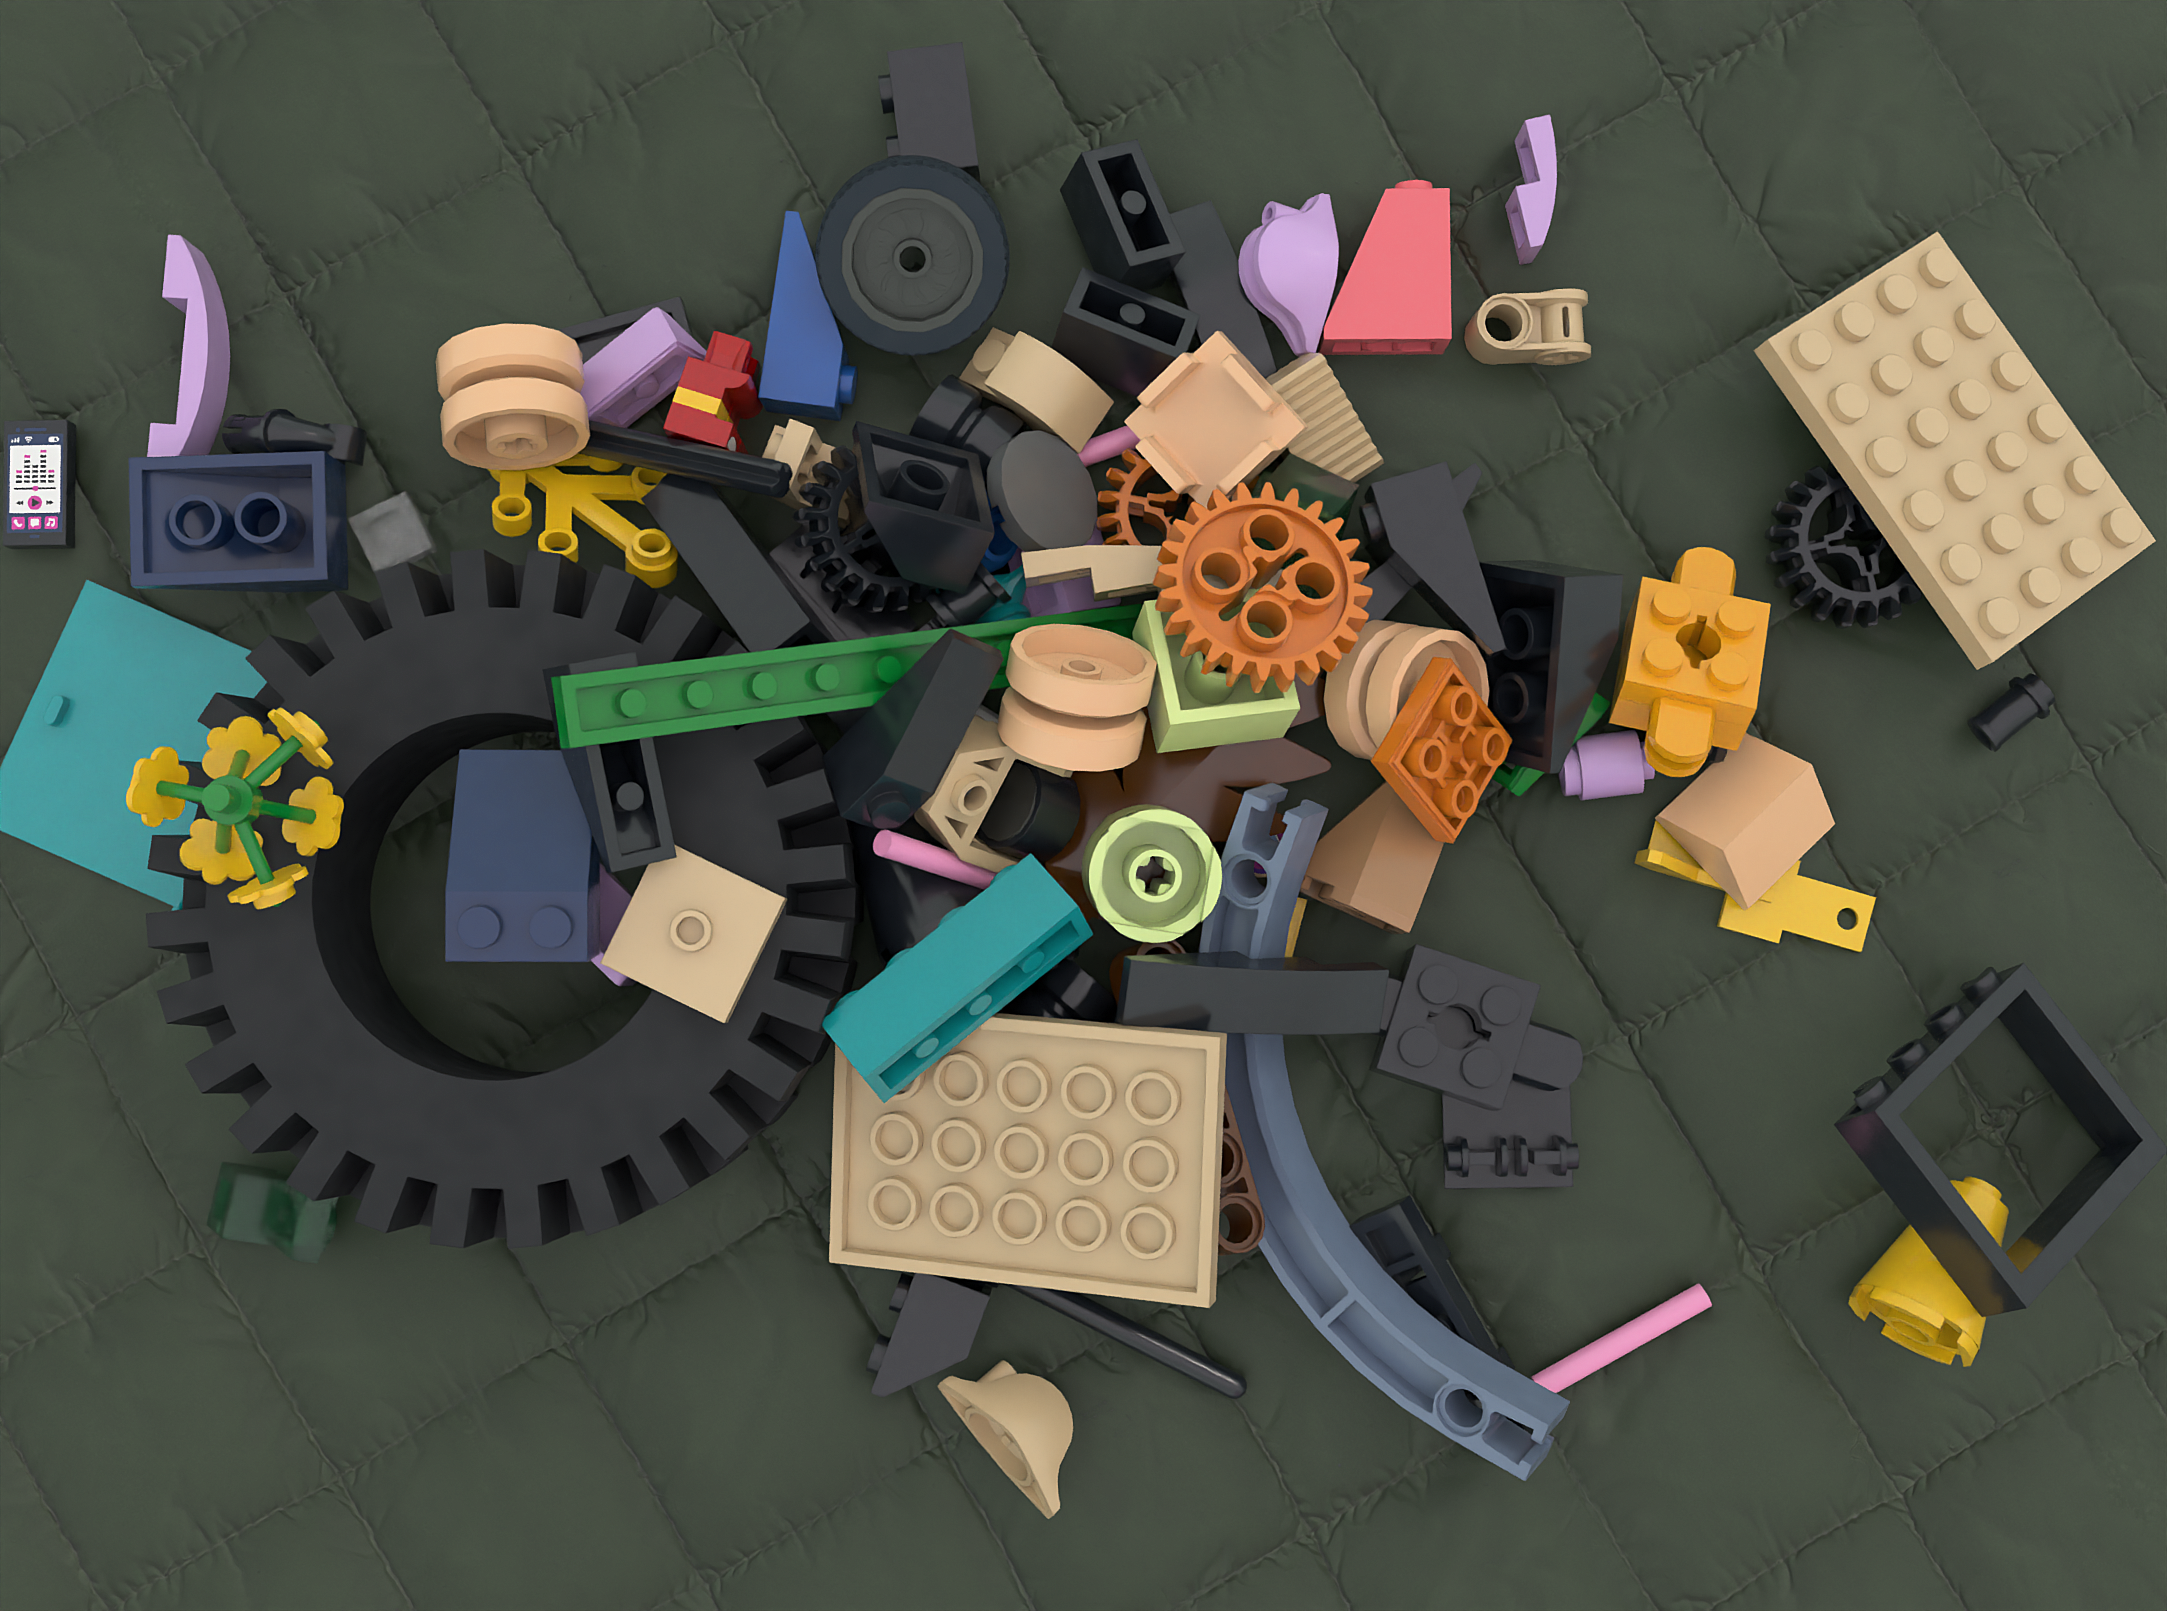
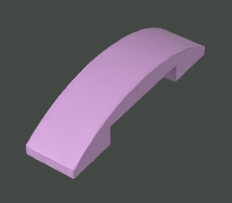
[147,235,230,457]

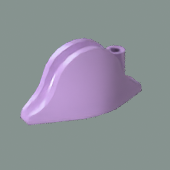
[1238,193,1339,357]

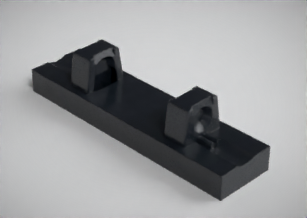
[1349,1195,1534,1456]

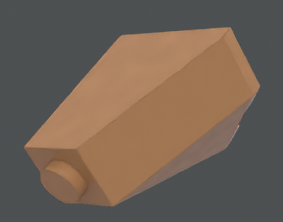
[1299,780,1445,934]

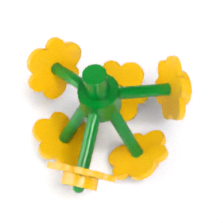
[126,707,344,909]

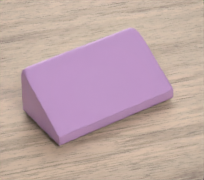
[580,307,707,428]

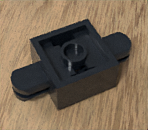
[1369,944,1583,1111]

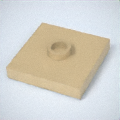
[600,844,788,1023]

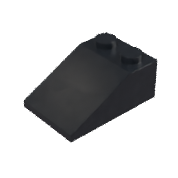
[1479,560,1624,774]

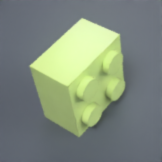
[1132,588,1300,753]

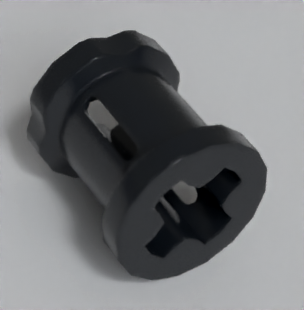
[925,562,1012,627]

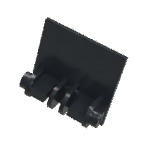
[1442,1080,1579,1189]

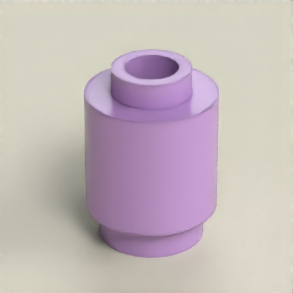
[1558,730,1655,800]

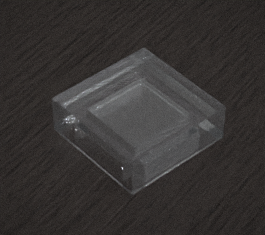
[348,491,438,573]

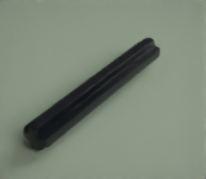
[578,420,793,498]

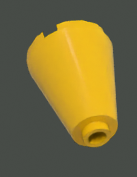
[1848,1177,2009,1367]

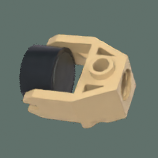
[914,714,1081,873]

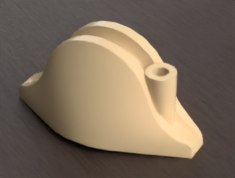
[937,1360,1073,1519]

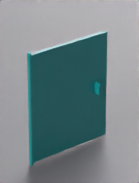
[0,580,267,911]

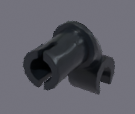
[222,409,367,467]

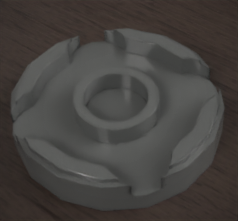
[987,430,1097,552]

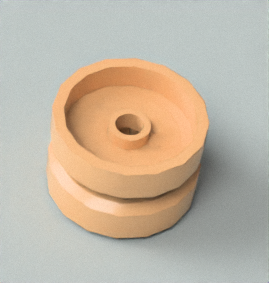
[436,324,590,470]
[1324,620,1490,760]
[997,624,1157,772]

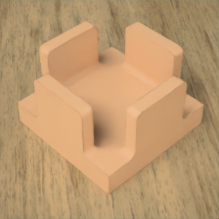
[1124,331,1308,508]

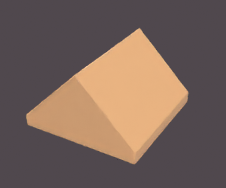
[1655,732,1835,910]

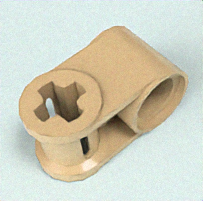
[1464,289,1591,365]

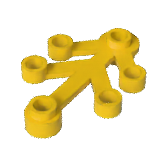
[487,453,678,588]

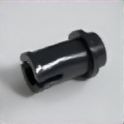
[1967,673,2056,752]

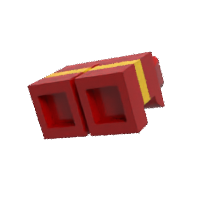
[663,331,764,454]

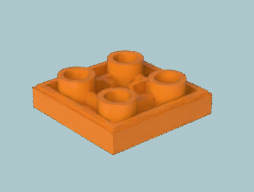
[1371,657,1513,844]

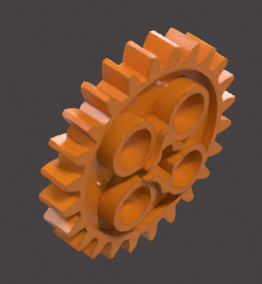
[1153,482,1373,693]

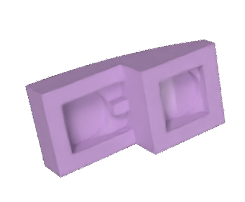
[1505,115,1557,265]

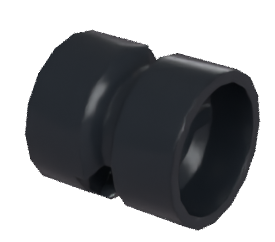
[909,374,1027,489]
[1003,958,1117,1022]

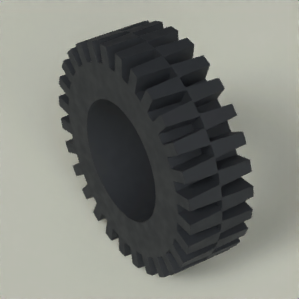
[146,549,864,1249]

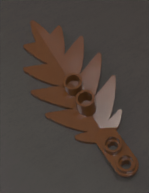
[1044,666,1332,922]

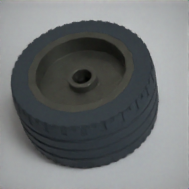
[816,155,1010,356]

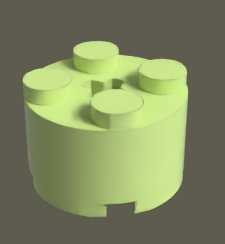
[1082,804,1222,943]

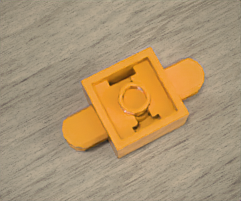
[1609,547,1771,777]

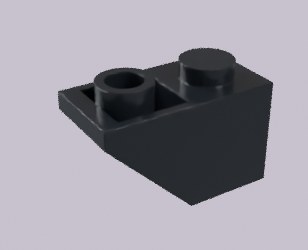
[866,1272,992,1398]

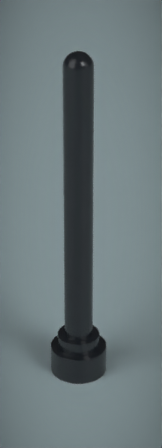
[962,1278,1247,1399]

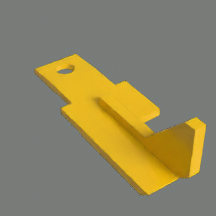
[1635,820,1876,952]

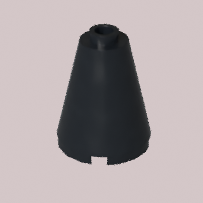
[849,814,984,969]

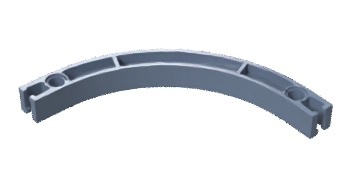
[1199,782,1570,1481]

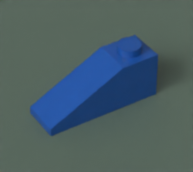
[758,211,858,421]

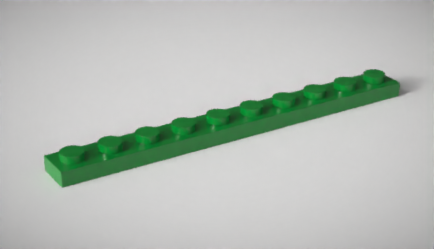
[551,603,1144,748]

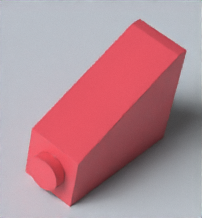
[1318,180,1451,355]

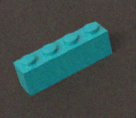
[822,853,1093,1103]

